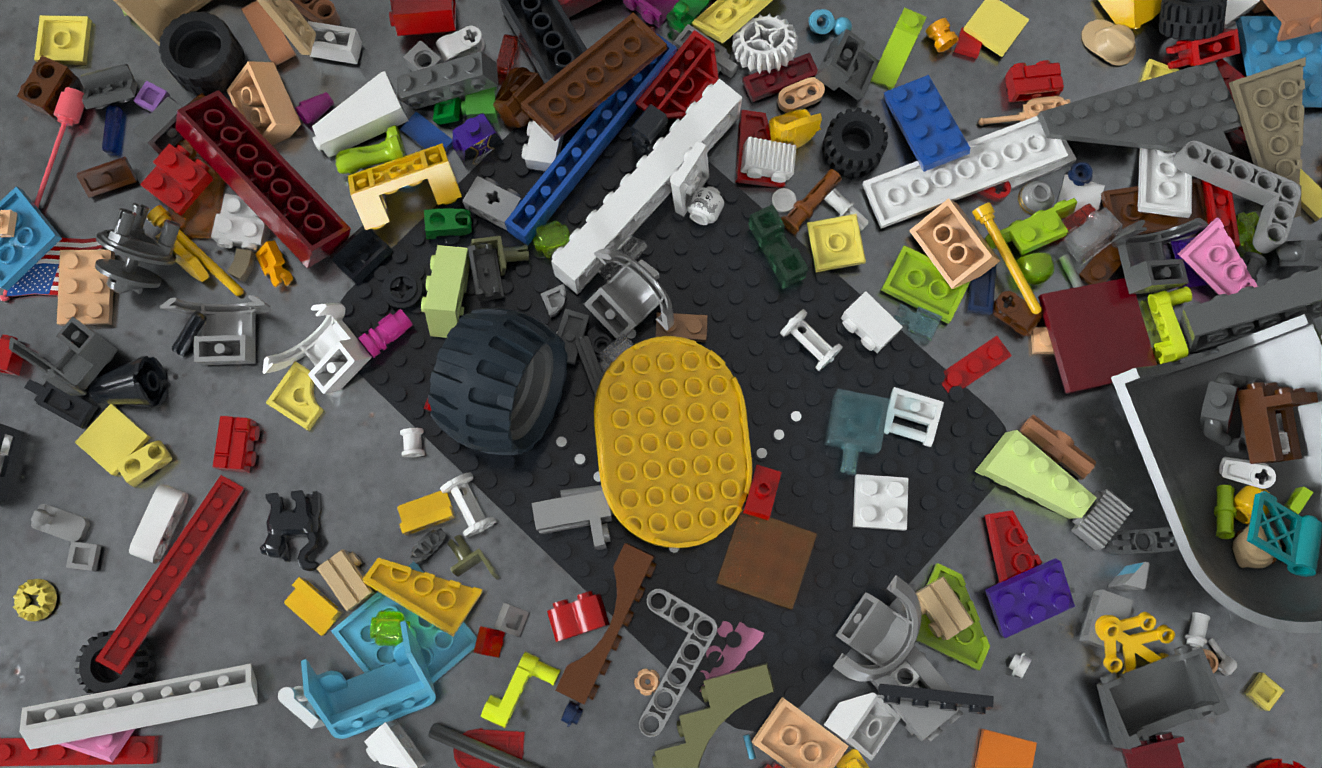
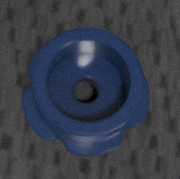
[1068,162,1093,186]
[561,700,583,727]

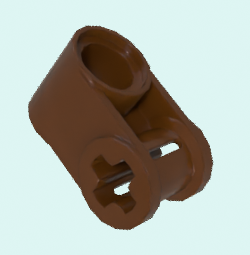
[992,291,1043,336]

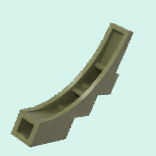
[652,662,775,768]

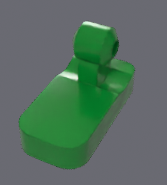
[666,0,710,33]

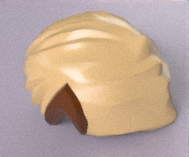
[1233,524,1282,569]

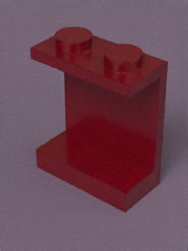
[1122,731,1185,768]

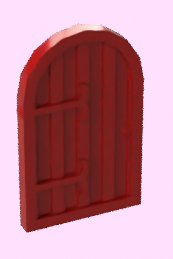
[453,728,525,768]

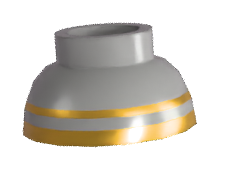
[1018,181,1054,215]

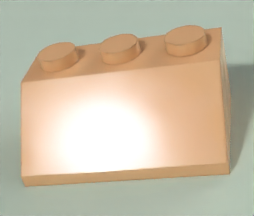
[227,61,301,145]
[909,198,1001,289]

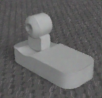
[31,504,90,542]

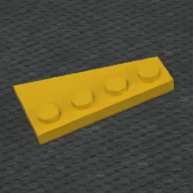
[363,558,483,637]

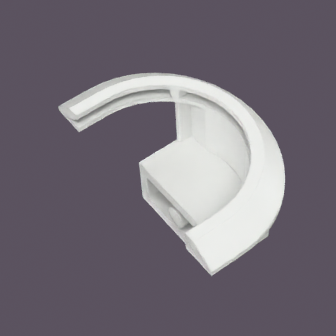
[263,303,372,394]

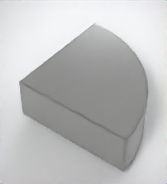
[541,284,566,318]

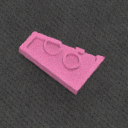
[699,621,764,692]

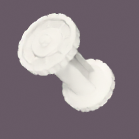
[780,309,843,371]
[440,472,496,538]

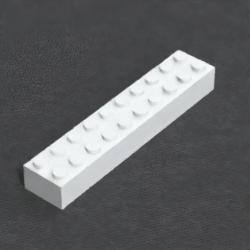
[551,79,742,295]

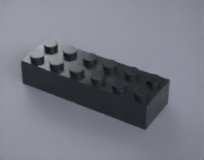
[500,0,598,109]

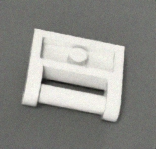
[880,387,944,447]
[278,686,325,729]

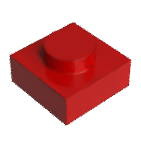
[474,626,505,658]

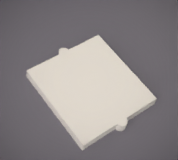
[1057,174,1105,225]

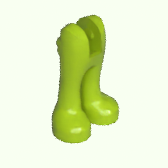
[335,125,406,175]

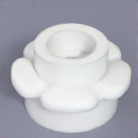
[1009,652,1032,678]

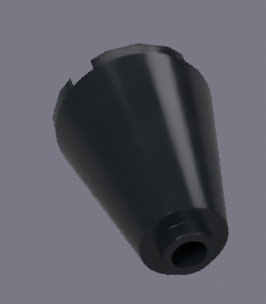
[89,356,168,407]

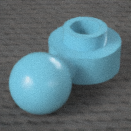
[809,9,852,36]

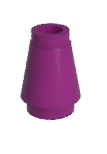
[295,92,334,125]

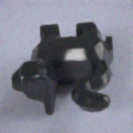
[260,490,321,571]

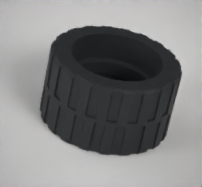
[159,11,245,96]

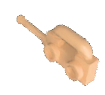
[978,96,1071,126]

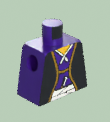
[453,113,504,168]

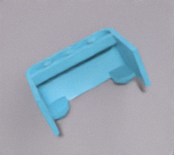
[301,621,436,739]

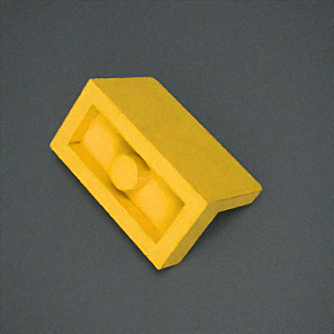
[397,491,456,536]
[284,577,344,636]

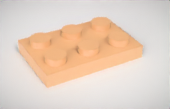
[57,250,115,326]
[751,697,849,768]

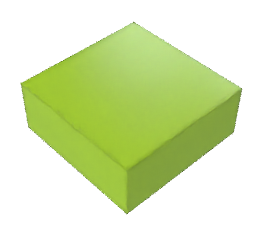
[1284,486,1313,514]

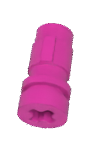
[358,309,413,358]

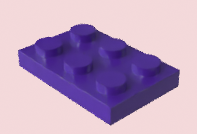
[985,558,1075,638]

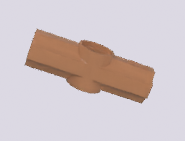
[1019,414,1096,480]

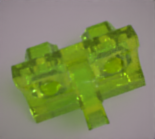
[1236,212,1270,255]

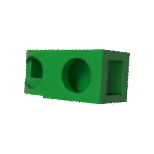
[424,208,472,239]

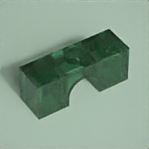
[748,204,809,289]

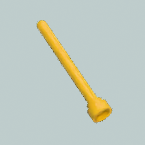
[972,202,1041,314]
[146,205,244,296]

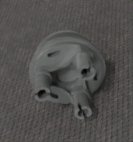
[95,203,181,294]

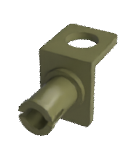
[471,236,529,276]
[447,535,500,580]

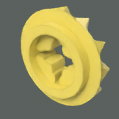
[12,579,57,621]

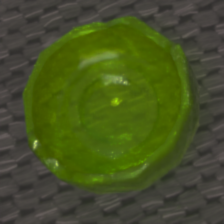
[1016,253,1055,286]

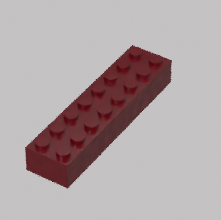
[176,90,351,269]

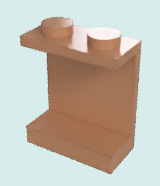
[1252,0,1322,42]

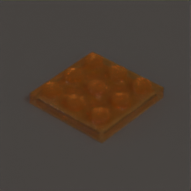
[716,508,817,610]

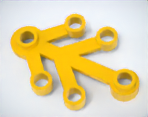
[1095,612,1175,674]

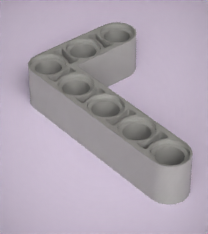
[1174,141,1301,253]
[639,589,717,737]

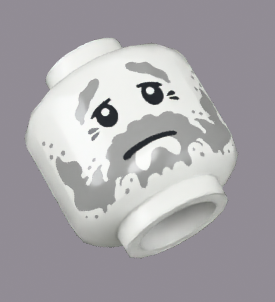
[688,186,724,225]

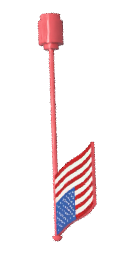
[0,87,103,302]

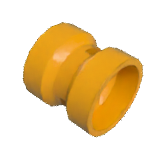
[925,18,959,53]

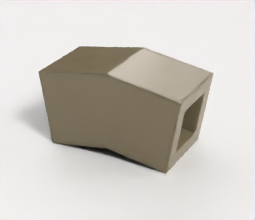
[227,248,256,283]

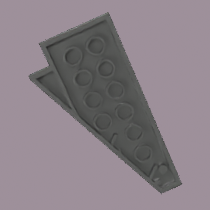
[1037,61,1242,154]

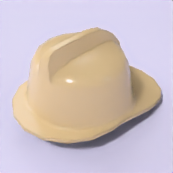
[1082,20,1136,66]

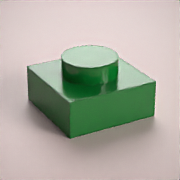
[433,97,461,125]

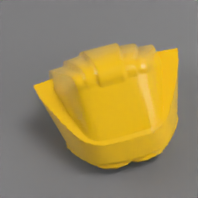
[769,109,822,149]

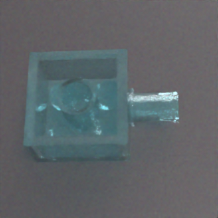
[825,389,889,475]

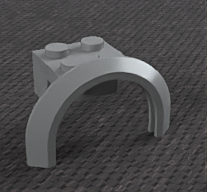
[584,249,674,342]
[160,295,271,365]
[833,575,921,682]

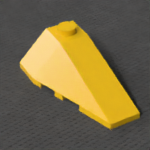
[1098,0,1162,29]

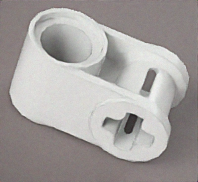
[436,26,485,62]

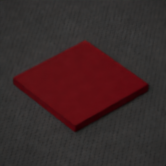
[1038,278,1157,394]

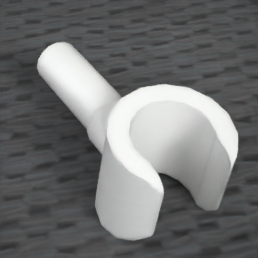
[1208,638,1237,676]

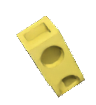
[115,440,172,488]

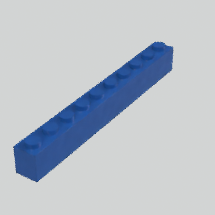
[505,34,677,246]

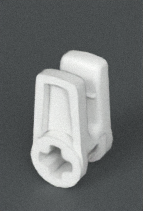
[1219,457,1276,489]

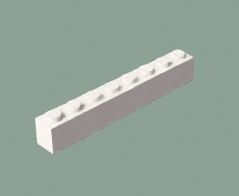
[19,664,258,750]

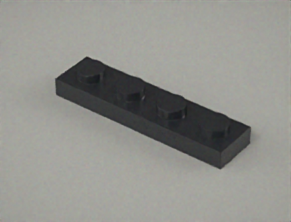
[878,684,994,714]

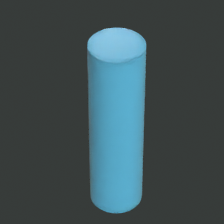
[743,734,756,760]

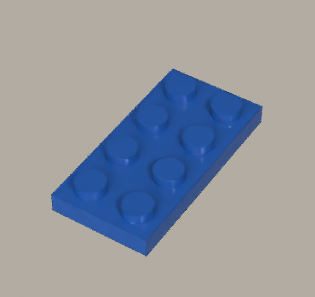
[884,75,970,172]

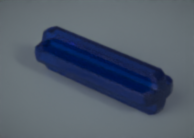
[102,106,122,154]

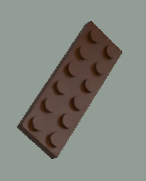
[520,13,667,141]

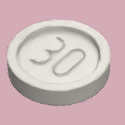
[771,188,796,213]

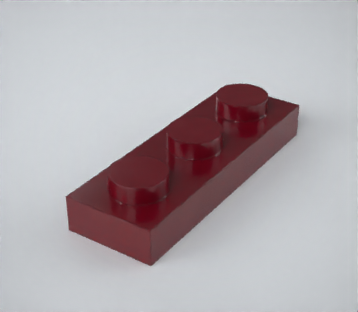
[742,52,818,102]

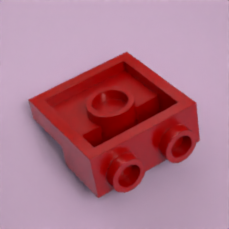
[140,143,213,216]

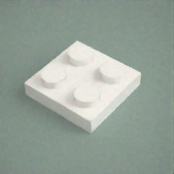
[853,474,908,531]

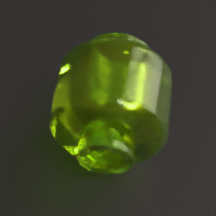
[533,221,570,257]
[370,610,410,646]

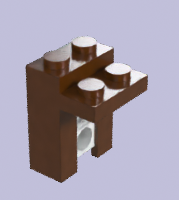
[1237,382,1318,464]

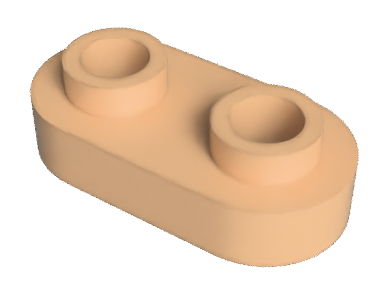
[777,77,825,113]

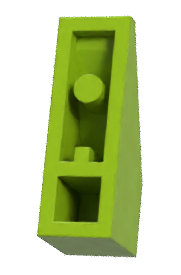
[871,7,927,90]

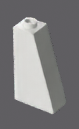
[312,71,409,158]

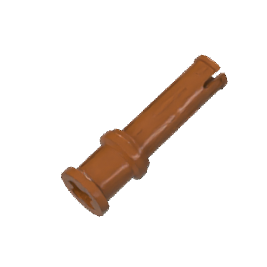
[780,169,842,234]

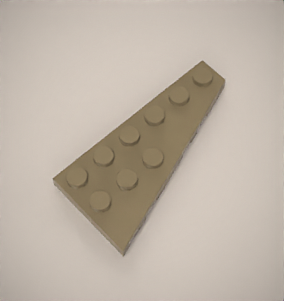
[1229,57,1306,218]

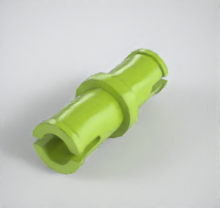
[1214,485,1237,539]

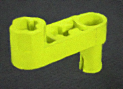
[1148,286,1192,364]
[481,651,561,728]

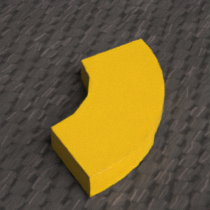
[155,232,209,282]

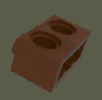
[17,55,78,118]

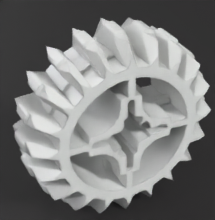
[732,13,797,74]

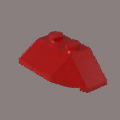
[636,30,719,119]

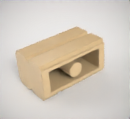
[317,549,377,612]
[916,576,974,640]

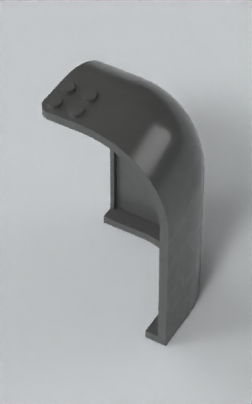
[1111,314,1322,634]

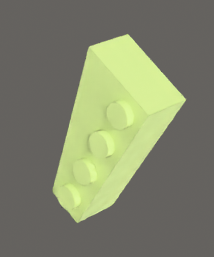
[975,430,1096,519]

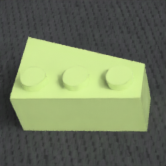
[421,245,470,338]

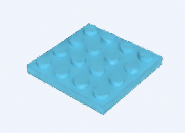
[331,562,477,684]

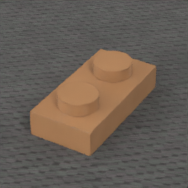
[656,313,708,342]

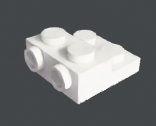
[211,194,271,252]

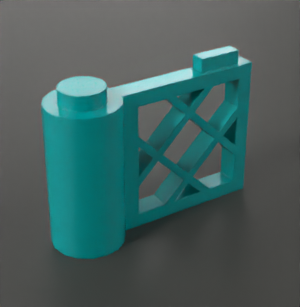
[1247,491,1322,577]

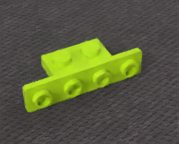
[985,198,1077,256]

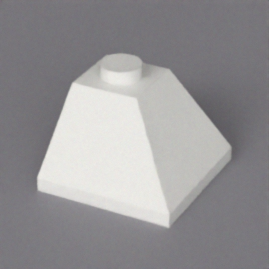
[824,693,901,761]
[364,720,427,768]

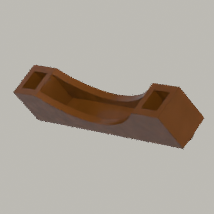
[555,543,657,705]

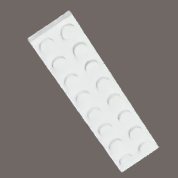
[862,116,1068,229]

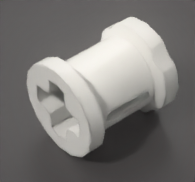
[400,428,425,457]

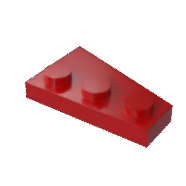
[735,110,785,188]
[985,510,1043,583]

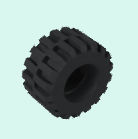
[1159,0,1227,40]
[823,108,888,177]
[75,630,155,694]

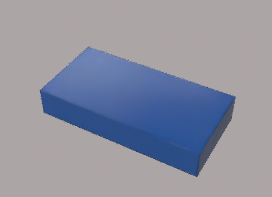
[400,112,453,152]

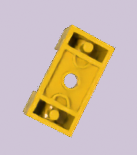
[348,143,462,230]

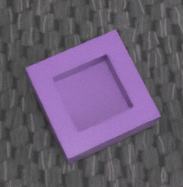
[133,81,170,112]

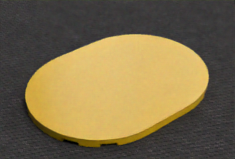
[594,336,752,548]

